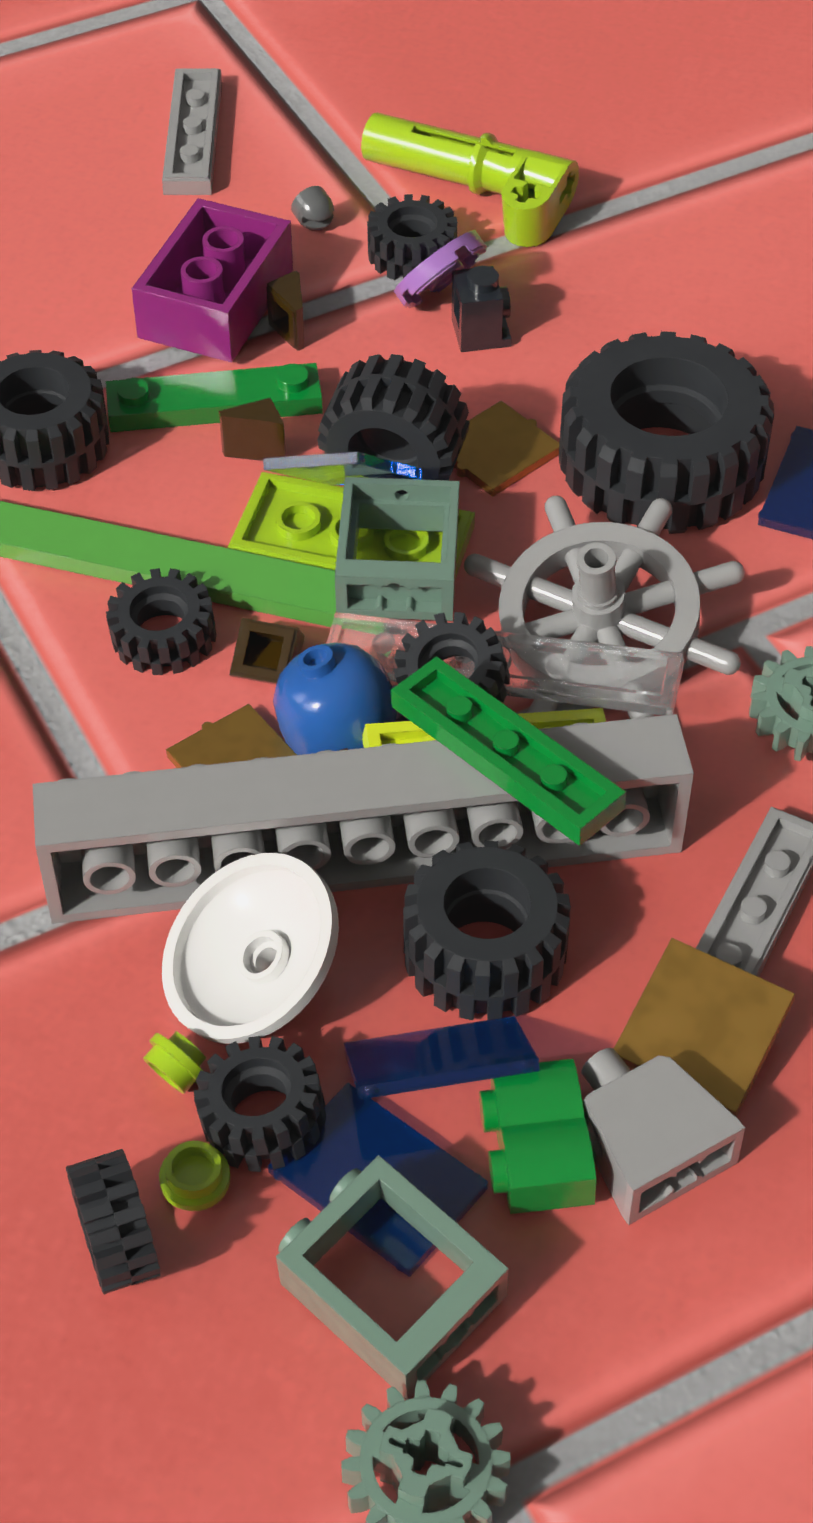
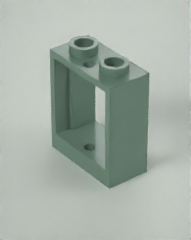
[335,477,459,621]
[276,1155,509,1400]

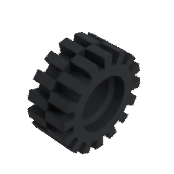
[367,194,457,280]
[106,568,217,675]
[394,612,510,703]
[194,1036,326,1172]
[66,1149,161,1294]

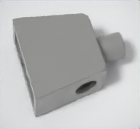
[581,1048,745,1225]

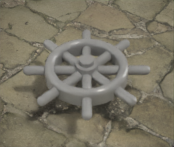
[454,496,745,719]

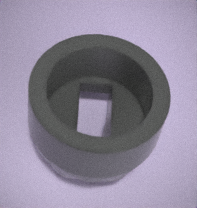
[291,186,334,230]

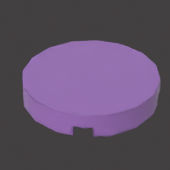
[394,230,487,308]

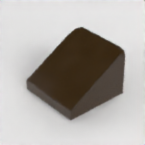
[266,271,304,351]
[219,397,286,462]
[229,618,305,685]

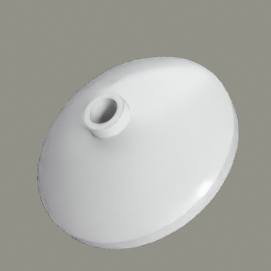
[162,853,339,1044]

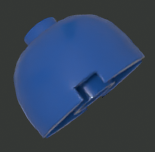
[273,642,397,755]

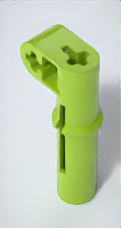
[361,112,579,247]

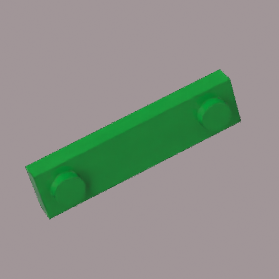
[106,363,323,433]
[391,656,626,846]

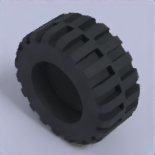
[559,331,774,534]

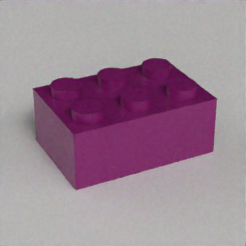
[132,198,293,363]

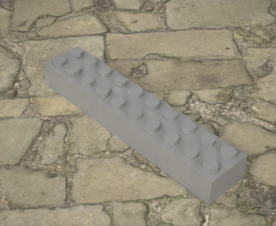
[33,714,694,924]

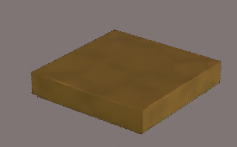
[614,938,795,1118]

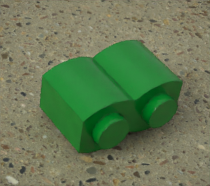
[479,1059,596,1214]

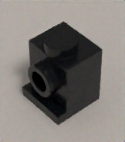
[451,266,512,352]

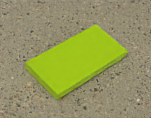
[228,472,475,579]

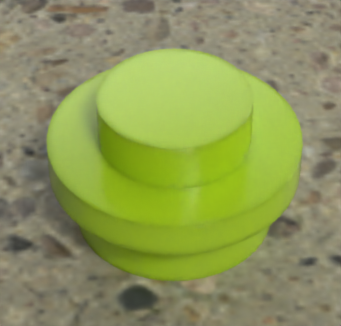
[143,1031,206,1094]
[159,1141,230,1211]

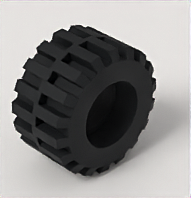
[0,350,109,491]
[317,354,470,494]
[403,840,571,1021]

